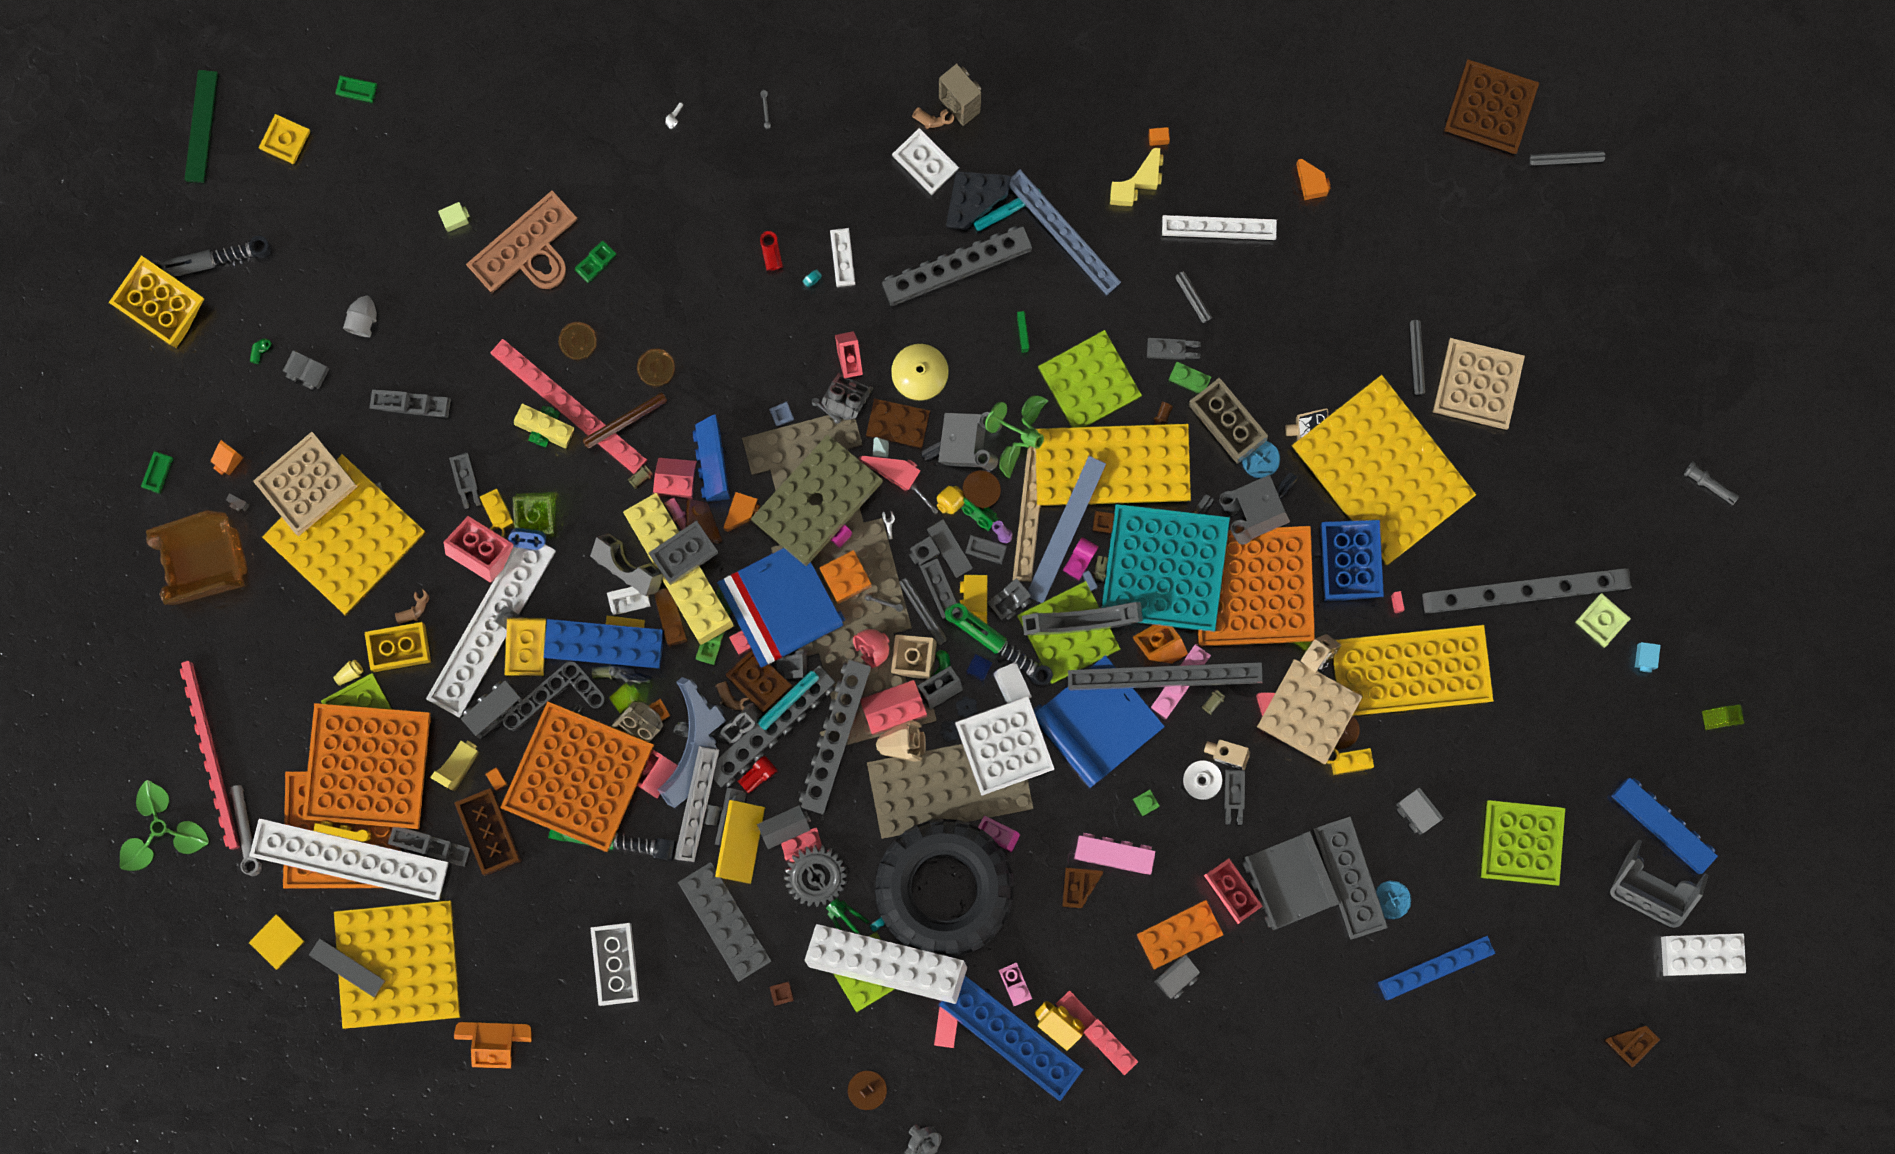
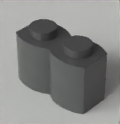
[283,351,329,390]
[721,703,763,743]

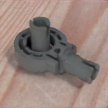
[904,1125,941,1154]

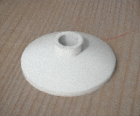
[1183,761,1222,799]

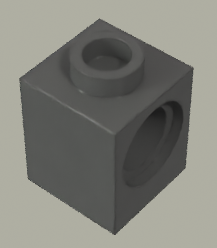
[909,536,940,566]

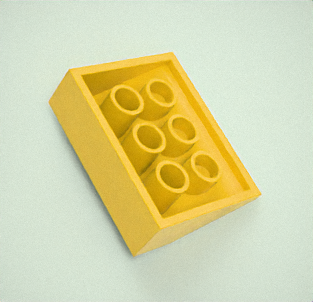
[109,256,204,348]

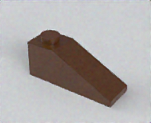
[654,588,688,647]

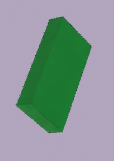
[336,75,377,103]
[1017,311,1029,353]
[141,451,173,494]

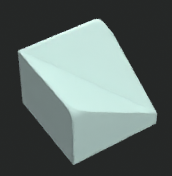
[873,437,889,458]

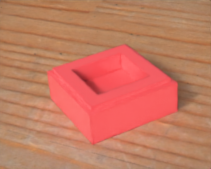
[1391,591,1404,613]

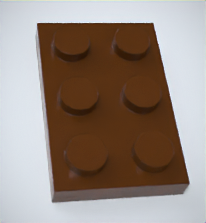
[866,399,930,449]
[726,650,793,714]

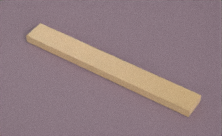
[1012,446,1040,583]

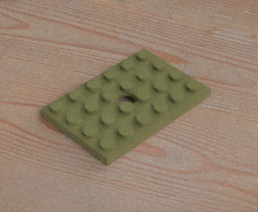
[751,434,883,566]

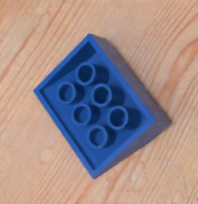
[693,415,730,502]
[1320,520,1384,601]

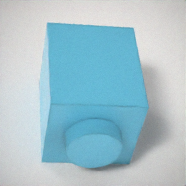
[1635,642,1660,672]

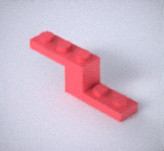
[1056,990,1138,1075]

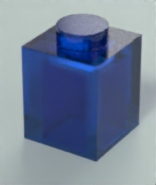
[966,654,992,682]

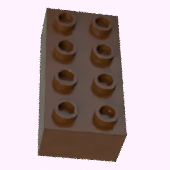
[455,788,521,876]

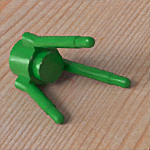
[826,898,870,934]

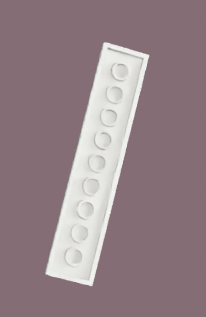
[426,538,556,718]
[249,819,449,900]

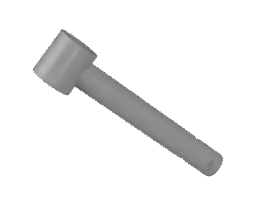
[229,785,262,876]

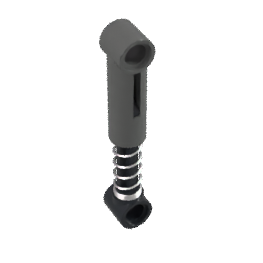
[151,236,272,277]

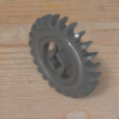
[784,844,848,907]

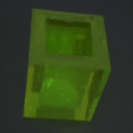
[609,683,641,714]

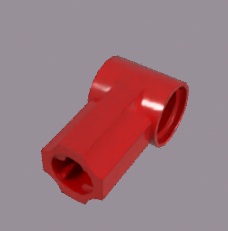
[760,231,783,271]
[738,756,778,794]

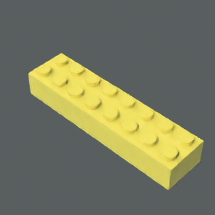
[623,493,734,645]

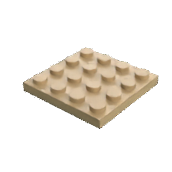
[1433,338,1525,430]
[253,432,358,537]
[1257,659,1362,764]

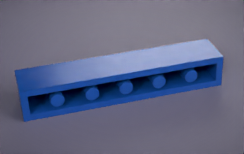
[1612,778,1718,874]
[1378,936,1495,1000]

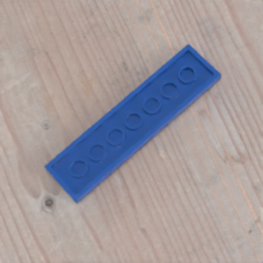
[938,976,1083,1101]

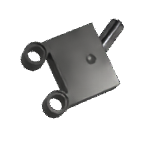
[921,412,1002,470]
[1219,472,1298,545]

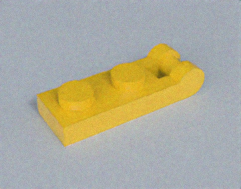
[313,821,371,842]

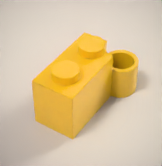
[480,489,516,538]
[960,575,987,624]
[1327,748,1374,775]
[1035,1001,1085,1050]

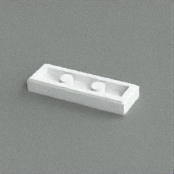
[830,228,855,287]

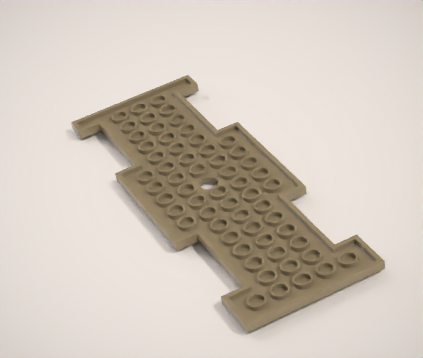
[742,415,937,751]

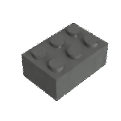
[461,681,523,739]

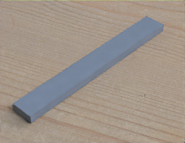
[1009,170,1121,296]
[1028,456,1106,603]

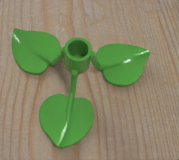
[985,395,1048,478]
[120,780,209,871]

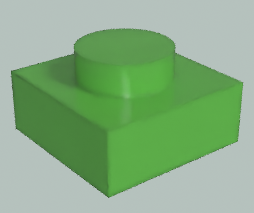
[1133,790,1160,816]

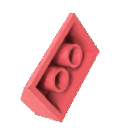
[444,516,514,582]
[860,680,927,736]
[1204,859,1263,924]

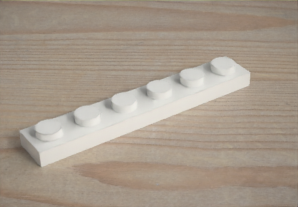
[1162,215,1277,240]

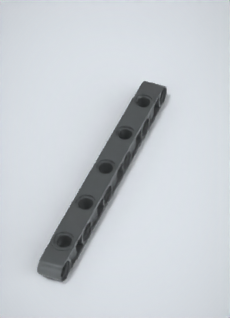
[1422,568,1632,613]

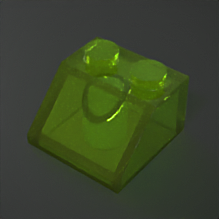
[512,492,556,535]

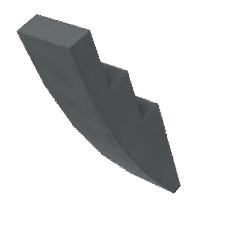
[370,390,451,418]
[388,827,471,868]

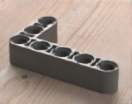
[503,662,606,731]

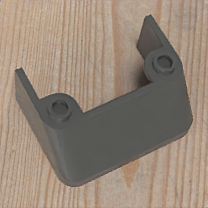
[1610,839,1709,928]

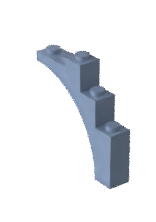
[657,677,726,808]

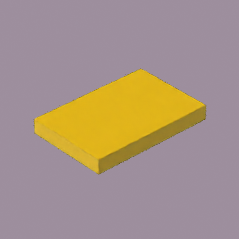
[505,618,546,676]

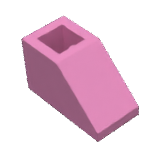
[999,963,1032,1006]

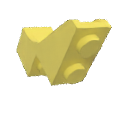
[1110,148,1163,206]

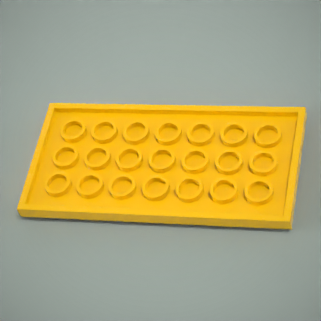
[1036,424,1191,506]
[1333,625,1493,716]

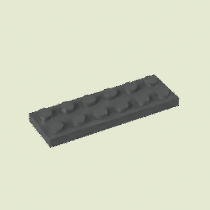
[1314,817,1388,940]
[678,862,772,982]

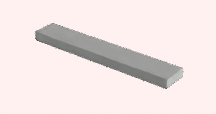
[675,746,719,862]

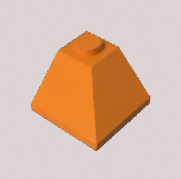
[1133,625,1188,664]

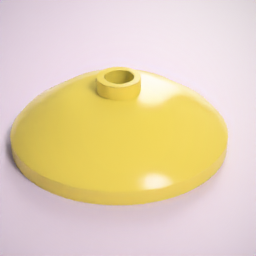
[892,344,948,401]

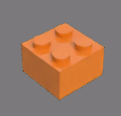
[820,550,872,604]

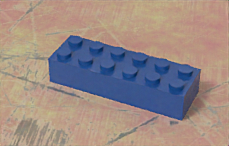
[543,619,664,669]

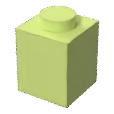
[438,202,470,232]

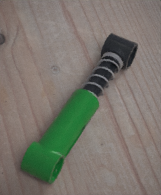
[945,603,1053,685]
[548,829,675,861]

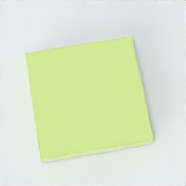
[1576,593,1631,647]

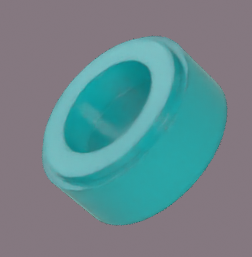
[803,269,821,287]
[869,916,885,932]

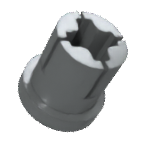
[703,804,723,826]

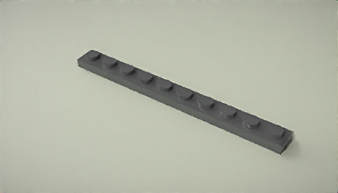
[1068,663,1263,691]

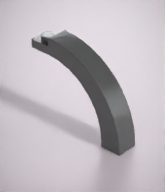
[1022,602,1143,635]

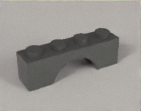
[590,533,663,596]

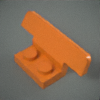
[454,1022,531,1068]

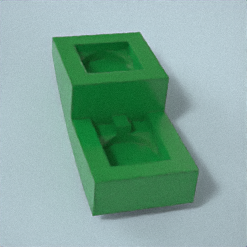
[575,241,616,283]

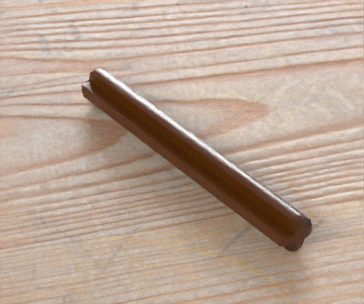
[583,393,667,448]

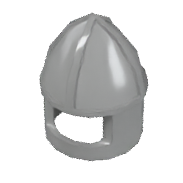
[343,296,377,337]

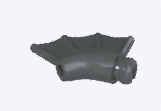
[609,665,654,684]

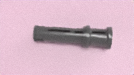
[1683,461,1740,505]

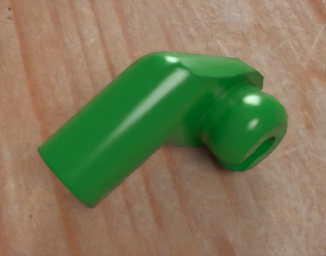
[250,338,271,364]
[934,650,951,675]

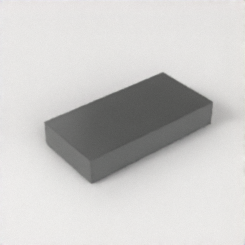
[965,535,1007,565]

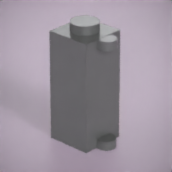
[757,805,811,849]

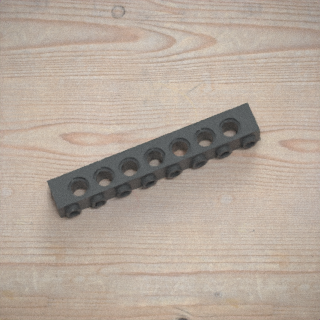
[882,226,1032,306]
[799,659,871,814]
[713,665,837,788]

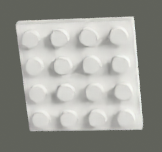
[955,697,1054,796]

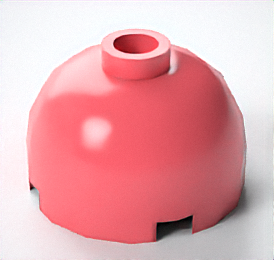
[853,629,889,668]

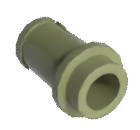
[628,465,653,489]
[1092,556,1108,582]
[592,664,615,679]
[1202,690,1225,715]

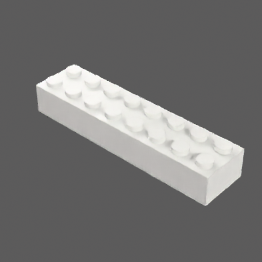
[805,924,967,1004]

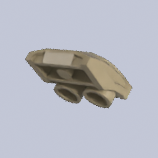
[610,702,663,743]

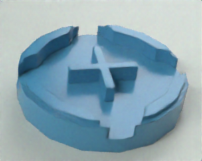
[1242,441,1280,478]
[1375,881,1411,920]

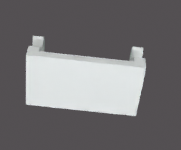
[607,587,651,615]
[993,663,1032,704]

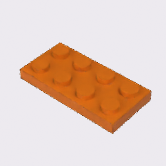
[1137,900,1223,969]

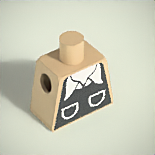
[1285,409,1328,441]
[1301,634,1342,674]
[1204,740,1250,770]

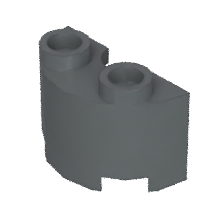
[987,578,1032,621]
[774,651,808,680]

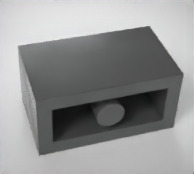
[918,666,963,710]

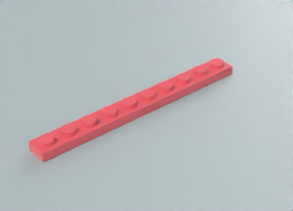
[490,339,647,474]
[180,661,241,850]

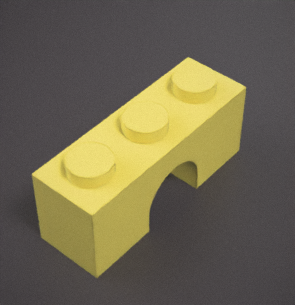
[514,404,574,449]

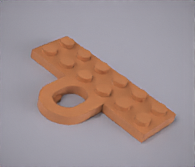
[466,191,578,293]

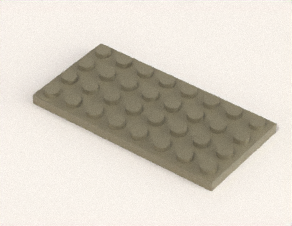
[867,744,1033,839]

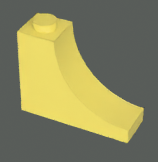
[431,740,480,792]

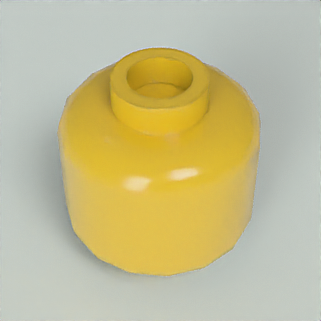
[937,486,965,514]

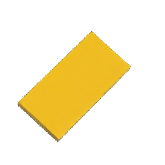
[715,800,765,884]

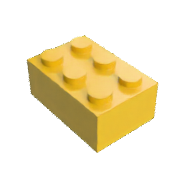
[365,622,431,672]

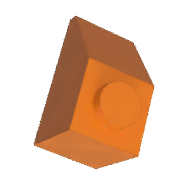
[1296,159,1331,200]
[211,440,243,476]
[724,492,760,532]

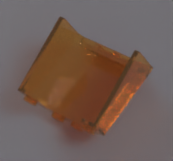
[146,510,247,605]

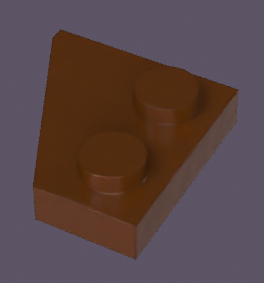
[685,499,722,544]
[1062,868,1103,908]
[1605,1026,1660,1067]

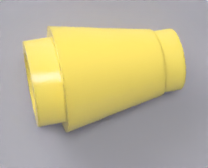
[333,660,363,686]

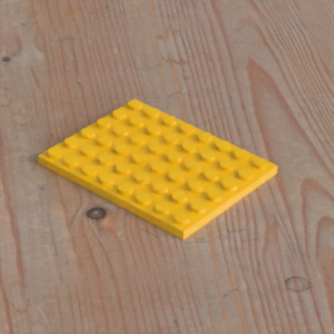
[1292,375,1476,566]

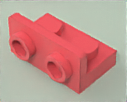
[781,828,822,862]

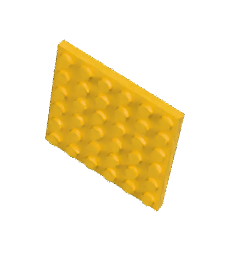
[262,454,426,615]
[334,901,460,1029]

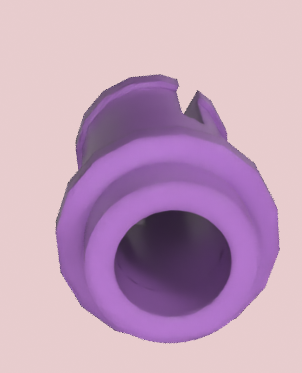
[992,521,1012,543]

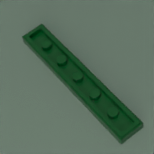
[184,70,218,183]

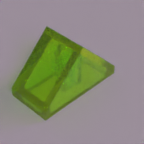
[1702,705,1744,730]

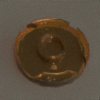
[558,322,597,360]
[637,349,675,387]

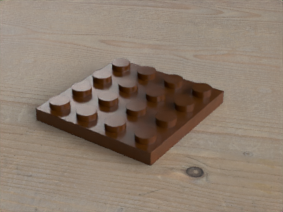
[1444,59,1539,154]

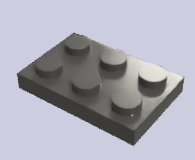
[649,521,718,585]

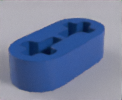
[508,528,546,550]

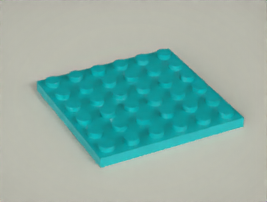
[1102,504,1230,632]

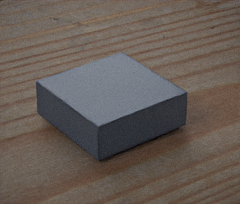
[770,402,794,427]
[1082,571,1098,592]

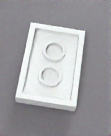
[892,128,959,195]

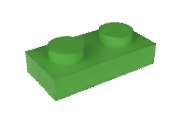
[1169,362,1211,393]

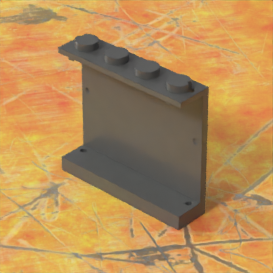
[1243,831,1340,930]

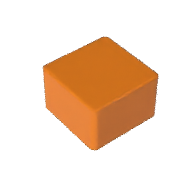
[1149,127,1170,146]
[486,768,508,791]

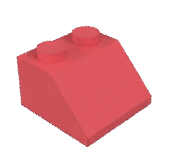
[653,458,697,499]
[637,750,678,798]

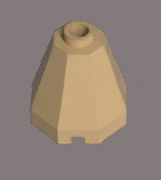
[876,720,926,762]

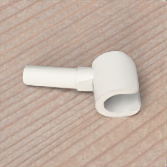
[665,103,683,129]
[882,511,895,539]

